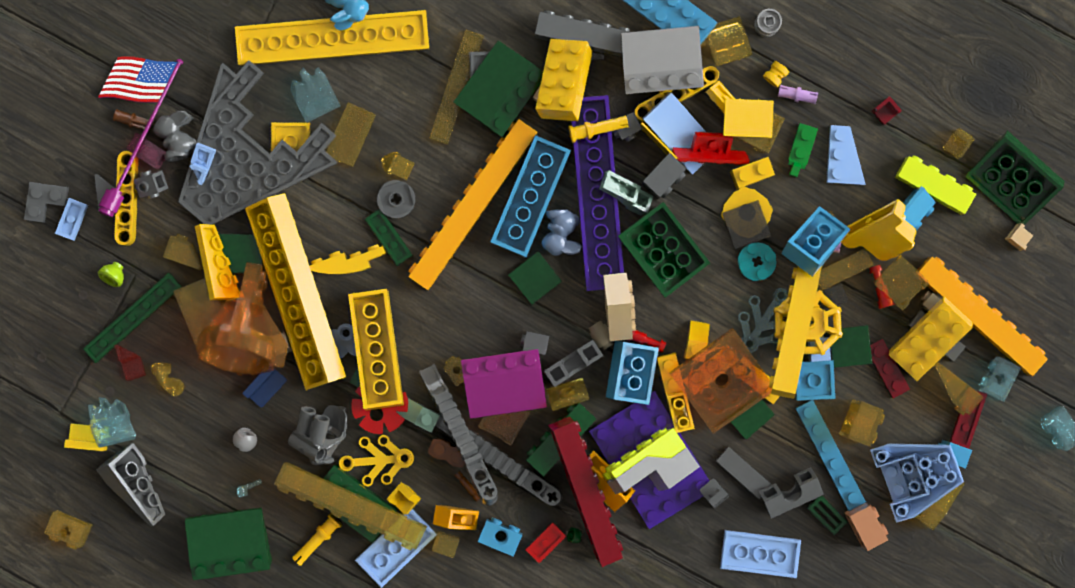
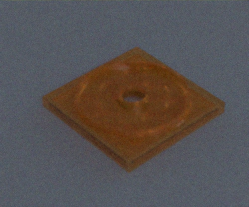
[669,328,772,434]

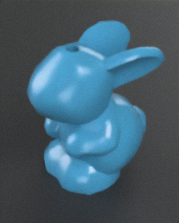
[325,0,369,30]

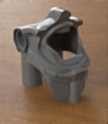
[288,405,347,465]

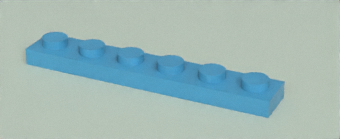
[795,400,866,511]

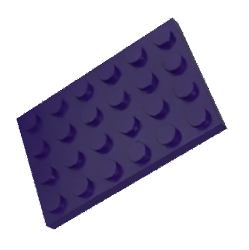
[589,391,709,529]

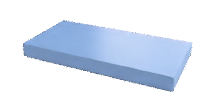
[642,92,706,174]
[355,509,437,588]
[720,530,801,578]

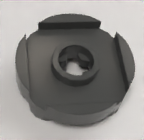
[377,180,416,219]

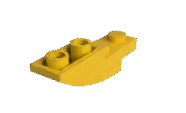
[309,244,386,274]
[657,353,695,433]

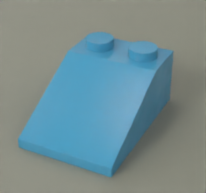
[781,206,850,277]

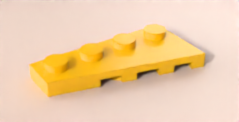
[195,224,245,300]

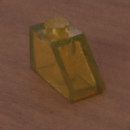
[163,233,203,270]

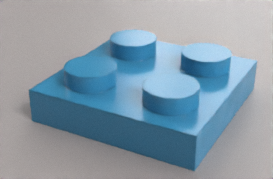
[796,360,835,401]

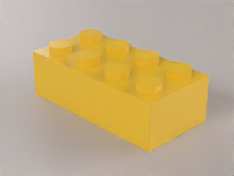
[535,39,592,121]
[889,296,973,381]

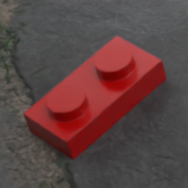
[526,522,566,563]

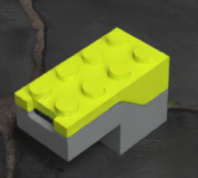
[602,428,700,494]

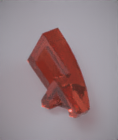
[115,345,146,381]

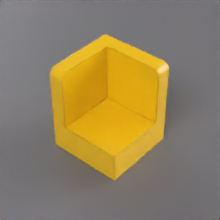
[387,482,421,515]

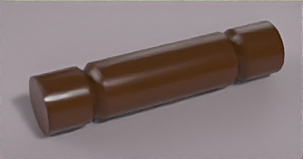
[454,471,480,502]

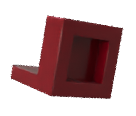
[871,96,902,125]

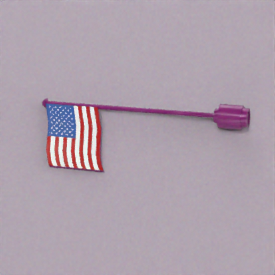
[98,57,183,218]

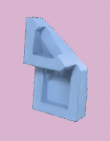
[190,143,216,185]

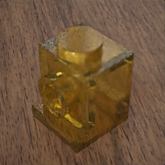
[443,356,464,386]

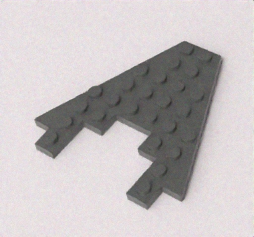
[178,60,338,225]

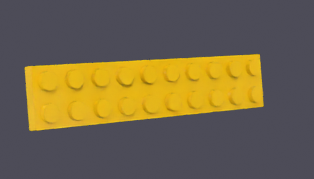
[235,10,429,66]

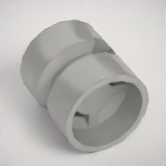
[754,8,782,37]

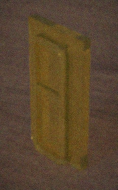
[326,103,376,167]

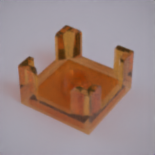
[478,410,530,446]

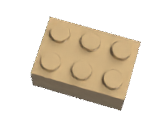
[603,273,636,341]

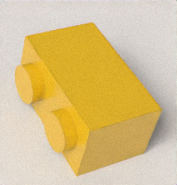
[730,157,775,190]

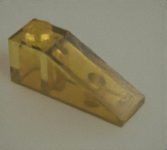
[935,362,984,415]
[915,482,965,530]

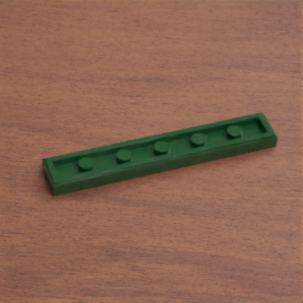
[83,273,182,363]

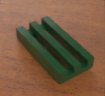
[806,496,847,535]

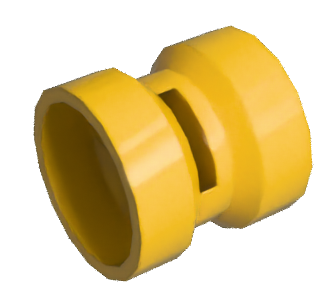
[763,61,789,88]

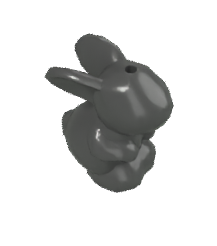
[153,111,197,162]

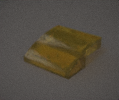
[706,16,752,66]

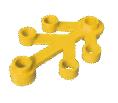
[339,435,414,486]

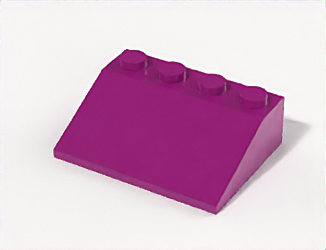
[461,349,547,419]

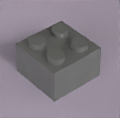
[641,153,686,199]

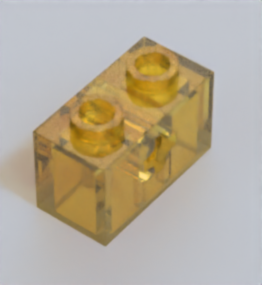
[44,510,93,549]

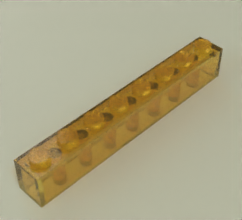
[274,462,427,550]

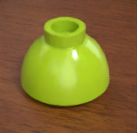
[98,262,124,287]

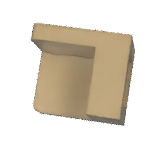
[1005,223,1033,251]

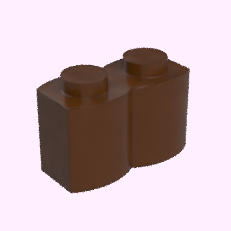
[428,438,465,467]

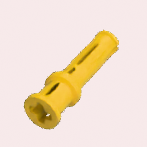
[568,115,629,143]
[292,514,342,565]

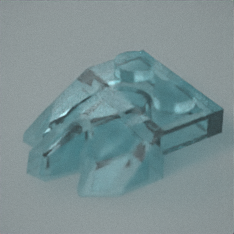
[291,67,341,123]
[88,397,136,448]

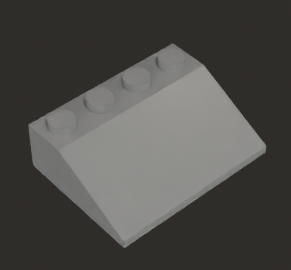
[621,26,704,94]

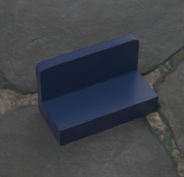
[242,365,287,408]

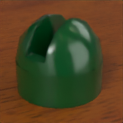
[567,527,583,544]

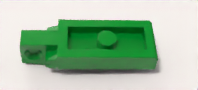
[788,123,818,177]

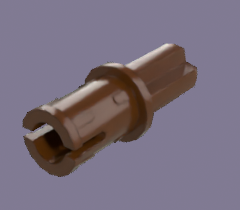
[113,109,152,131]

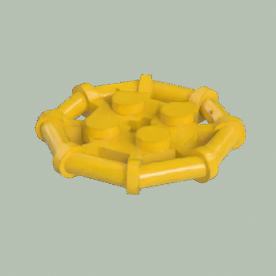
[773,290,843,356]

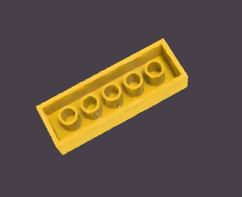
[348,289,404,411]

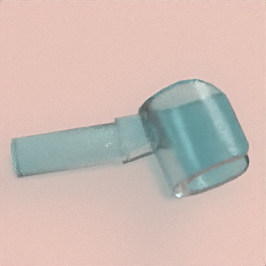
[237,479,262,497]

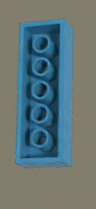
[491,135,571,258]

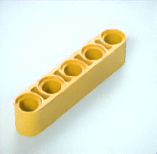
[634,66,719,123]
[115,151,139,246]

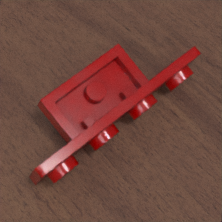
[672,132,750,165]

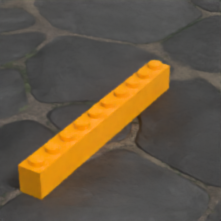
[408,119,538,290]

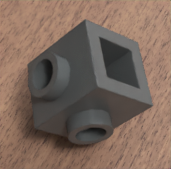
[134,170,168,199]

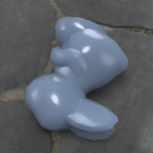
[541,209,582,256]

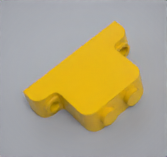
[841,199,916,261]

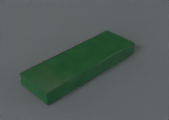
[365,209,413,266]

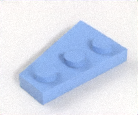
[826,125,866,185]

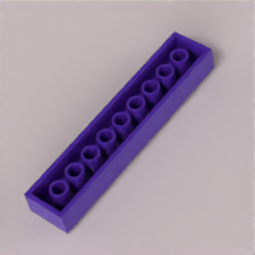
[571,95,624,291]

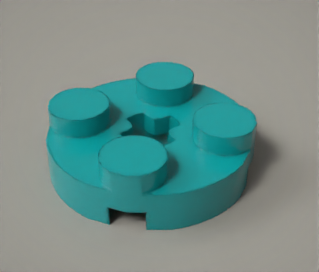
[737,242,776,281]

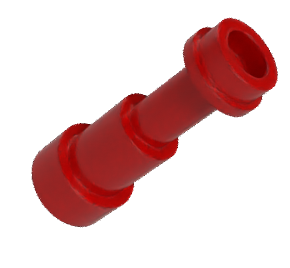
[869,265,894,309]
[627,330,666,353]

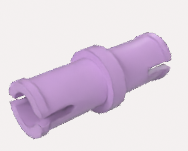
[778,85,818,104]

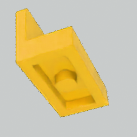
[64,424,109,451]

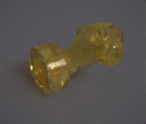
[152,363,184,396]

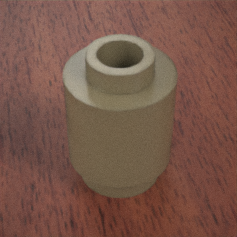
[588,321,614,350]

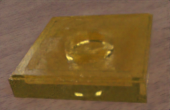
[546,378,590,411]

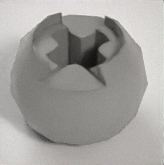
[233,428,257,452]

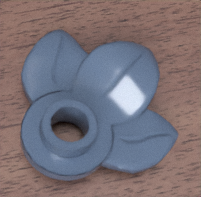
[331,324,356,359]

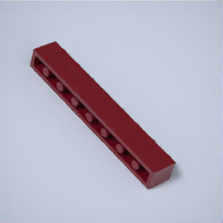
[548,416,623,567]

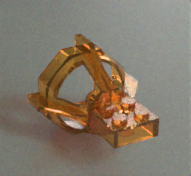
[196,262,288,376]

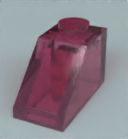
[126,132,166,169]

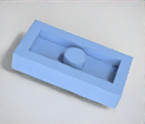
[55,198,88,241]

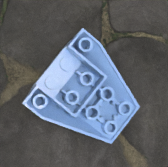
[870,444,964,523]

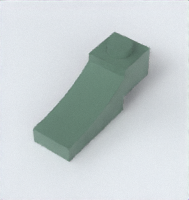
[600,170,653,216]
[396,398,440,433]

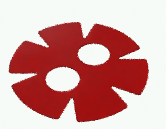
[352,386,408,434]

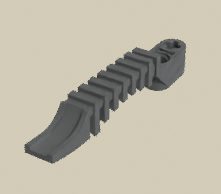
[419,364,498,506]
[435,412,563,506]

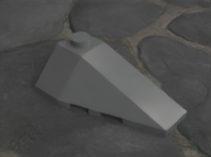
[96,443,165,527]

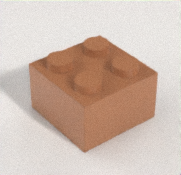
[844,503,888,551]

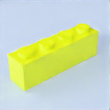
[895,155,976,215]

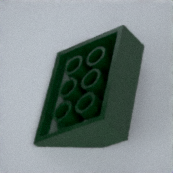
[453,40,543,137]
[965,130,1065,225]
[618,202,710,298]
[185,507,272,581]

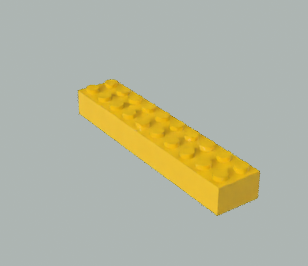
[245,193,346,390]

